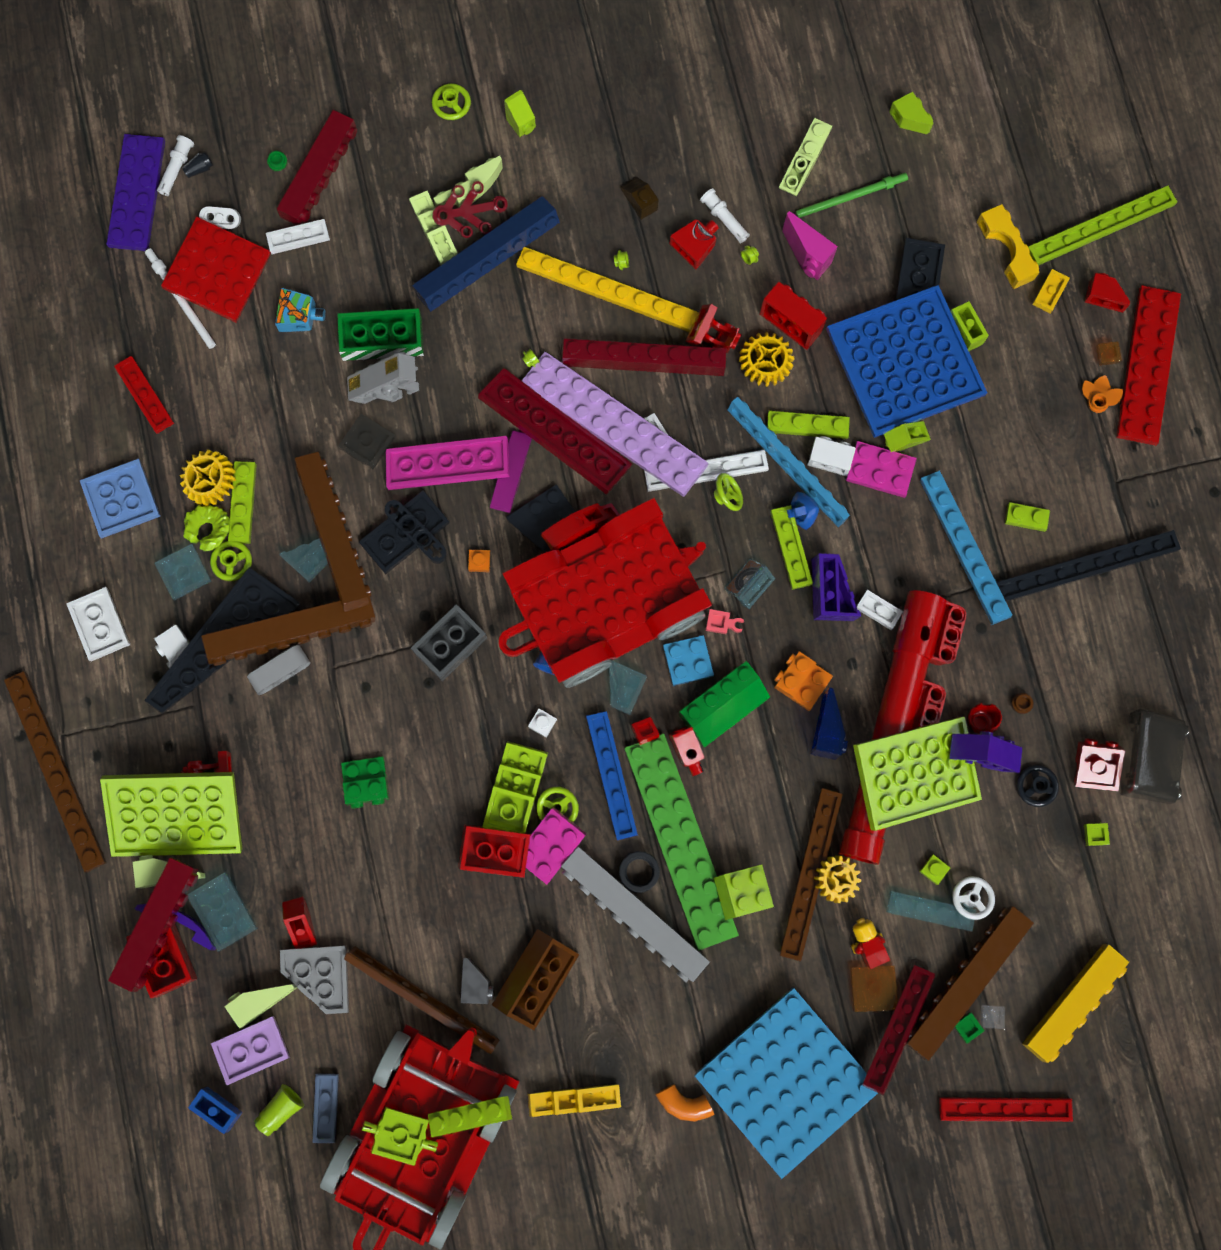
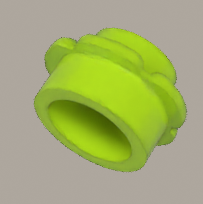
[741,245,759,265]
[614,250,629,270]
[522,349,540,368]

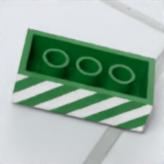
[338,309,424,361]

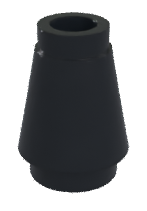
[182,151,213,178]

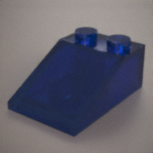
[810,687,848,760]

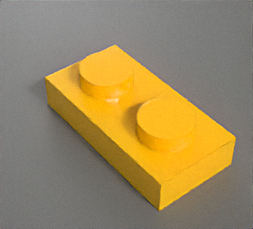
[1032,269,1070,314]

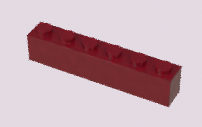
[277,110,357,225]
[108,858,198,992]

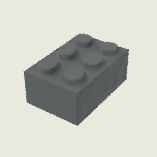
[411,604,487,682]

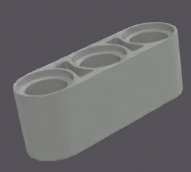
[247,645,311,695]

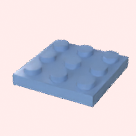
[80,459,160,538]

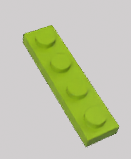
[767,411,850,439]
[228,461,257,544]
[770,505,813,590]
[428,1096,512,1137]

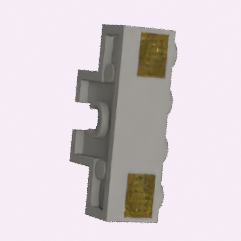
[347,352,419,404]

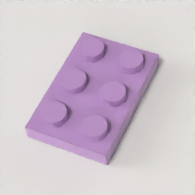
[211,1016,290,1085]

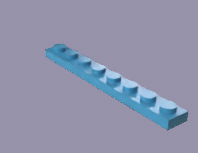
[728,397,850,527]
[920,471,1012,625]

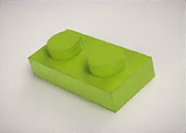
[1005,502,1050,532]

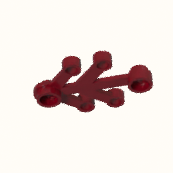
[432,181,508,238]

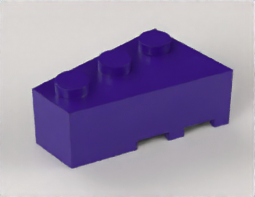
[812,554,861,621]
[949,731,1023,773]

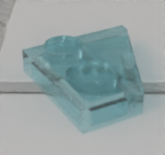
[609,661,647,715]

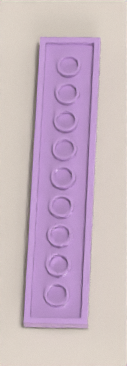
[522,352,708,497]

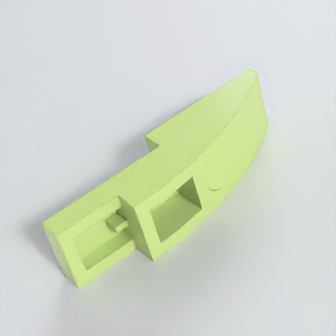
[779,118,832,197]
[433,156,503,208]

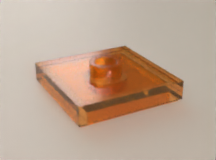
[850,965,898,1012]

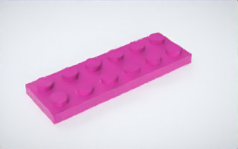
[386,436,510,490]

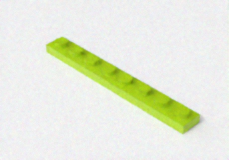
[1028,186,1177,266]

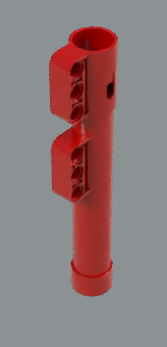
[839,590,966,865]

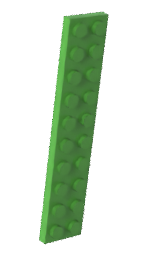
[624,734,739,951]

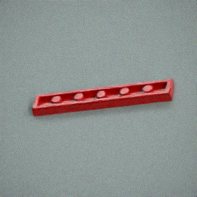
[939,1097,1073,1122]

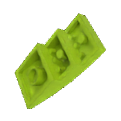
[483,741,548,833]

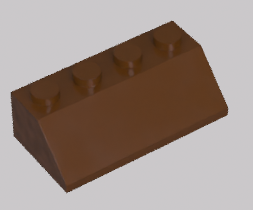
[492,929,580,1030]

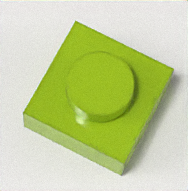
[1084,823,1110,846]
[919,854,950,885]

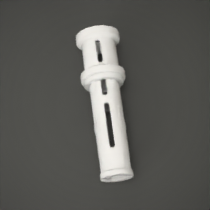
[157,135,194,196]
[700,188,750,243]

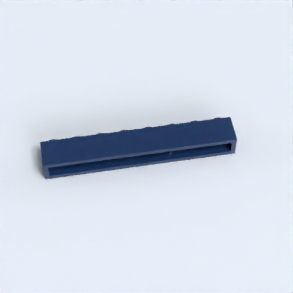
[412,196,560,312]

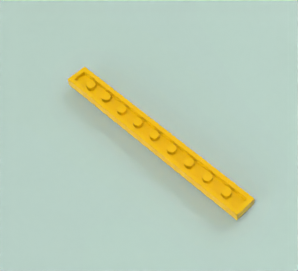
[516,247,699,332]

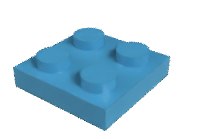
[663,635,714,686]

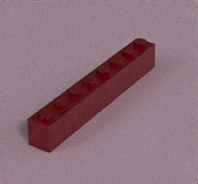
[562,339,726,376]

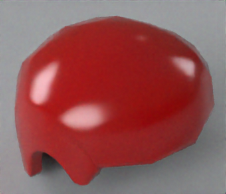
[967,703,1002,735]

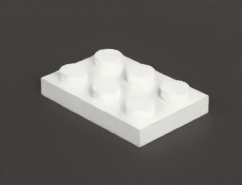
[67,587,130,661]

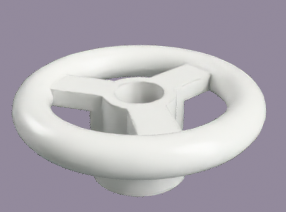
[952,876,995,920]

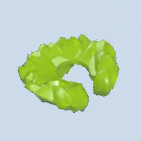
[183,505,230,551]

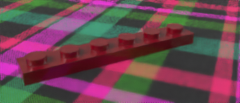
[863,965,935,1096]

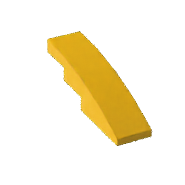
[528,1084,621,1117]

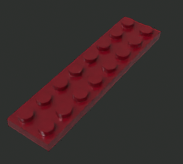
[478,368,632,495]

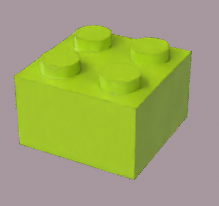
[714,865,774,920]

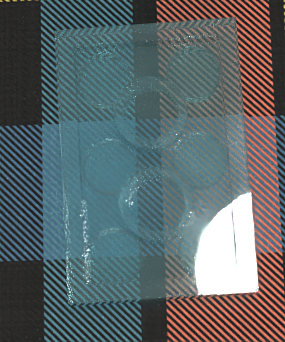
[187,872,258,952]

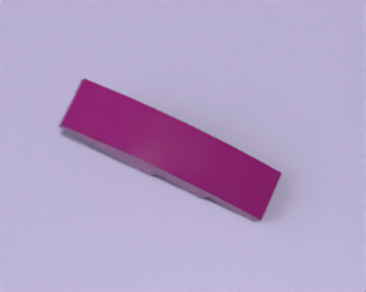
[490,431,532,513]

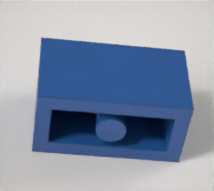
[188,1087,243,1134]

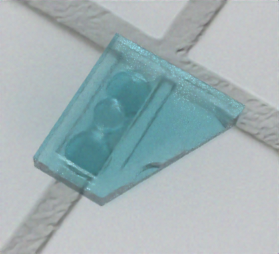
[279,539,328,583]

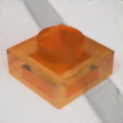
[1096,342,1122,365]

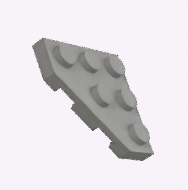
[280,946,349,1014]

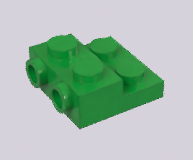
[341,757,390,809]

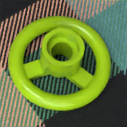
[432,84,471,120]
[714,473,743,511]
[210,541,252,581]
[537,787,579,822]

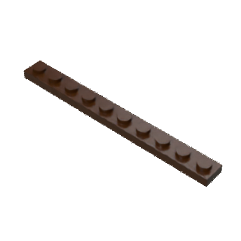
[4,671,107,872]

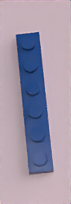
[586,711,638,841]

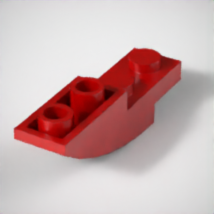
[541,503,620,550]

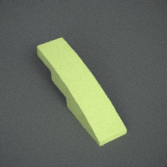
[409,191,458,265]

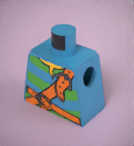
[275,288,325,332]

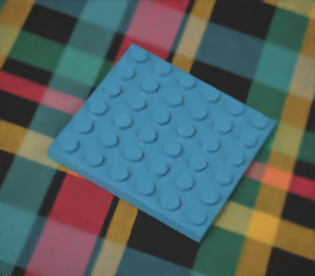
[694,988,878,1179]

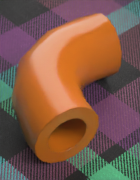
[655,1084,714,1122]

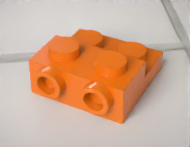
[774,651,833,711]

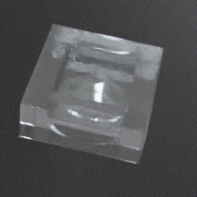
[981,1005,1005,1029]

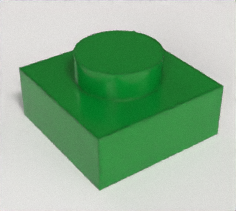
[954,1012,984,1044]

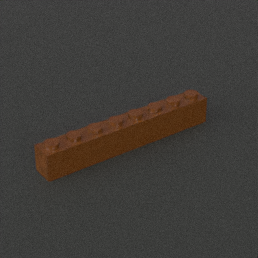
[294,452,371,612]
[202,597,375,666]
[906,906,1034,1061]

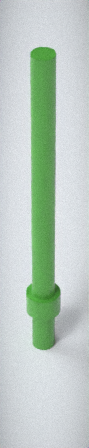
[795,173,908,218]

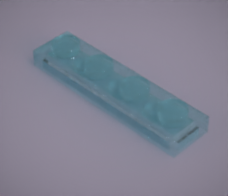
[886,891,976,931]

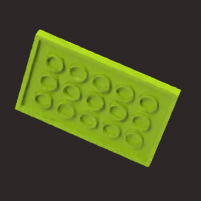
[853,717,982,831]
[100,772,242,857]

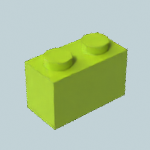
[951,301,989,351]

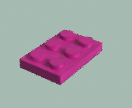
[846,441,916,498]
[526,807,587,885]

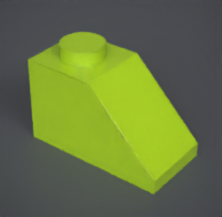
[504,90,536,137]
[884,421,931,452]

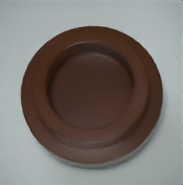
[1012,693,1033,714]

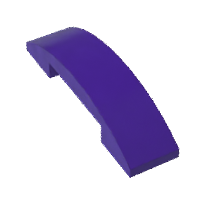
[135,904,217,950]

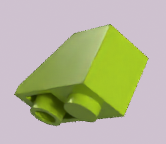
[889,92,933,134]

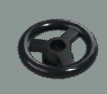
[1017,765,1059,807]

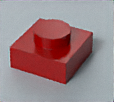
[631,717,659,745]

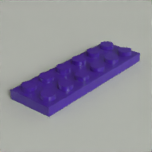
[106,134,166,251]

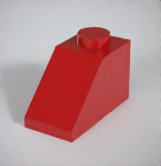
[1085,273,1130,313]
[282,897,317,949]

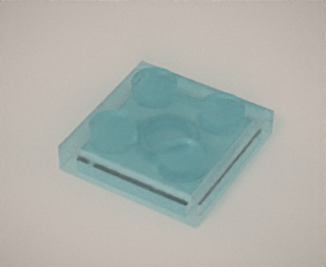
[154,544,211,600]

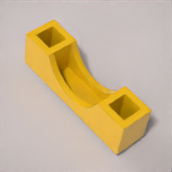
[977,204,1039,289]

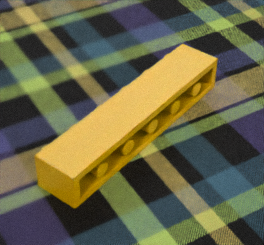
[1022,944,1129,1063]

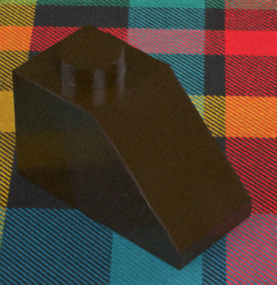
[620,177,659,220]

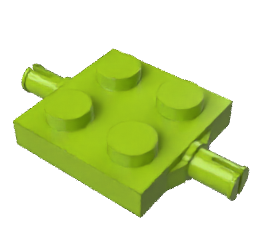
[362,1107,438,1166]

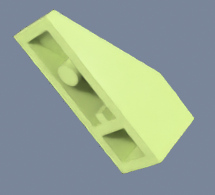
[133,855,205,889]
[224,984,297,1028]

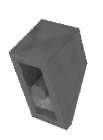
[461,958,493,1004]

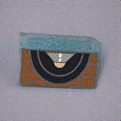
[725,559,775,609]

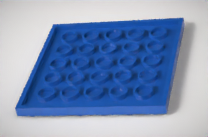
[826,285,987,438]

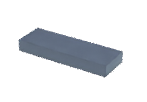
[313,1074,339,1143]

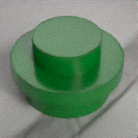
[267,151,288,171]

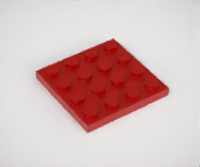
[161,217,271,323]

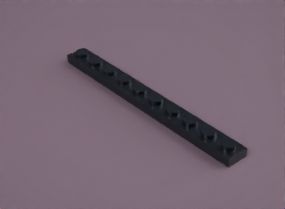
[996,530,1181,602]

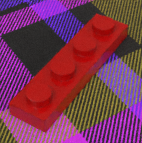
[114,356,175,434]

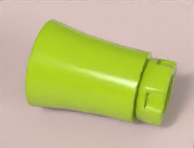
[254,1084,304,1136]

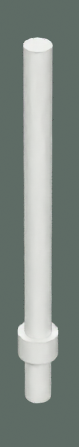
[145,248,216,349]

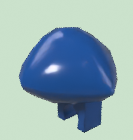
[787,492,819,530]

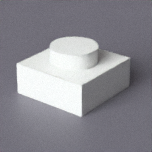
[528,709,557,738]

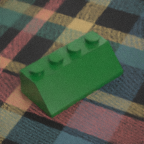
[679,661,770,748]

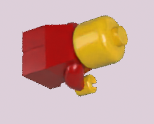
[851,918,890,969]

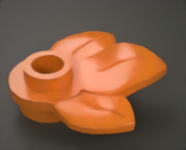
[1082,375,1123,413]

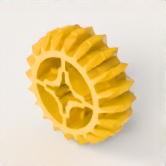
[739,332,794,387]
[179,450,236,506]

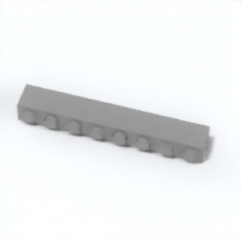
[561,847,710,982]

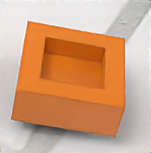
[468,550,490,572]

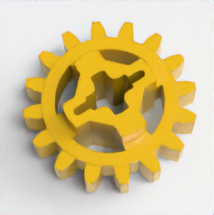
[814,856,861,903]

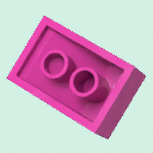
[782,211,838,280]

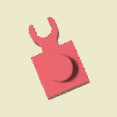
[706,609,744,634]

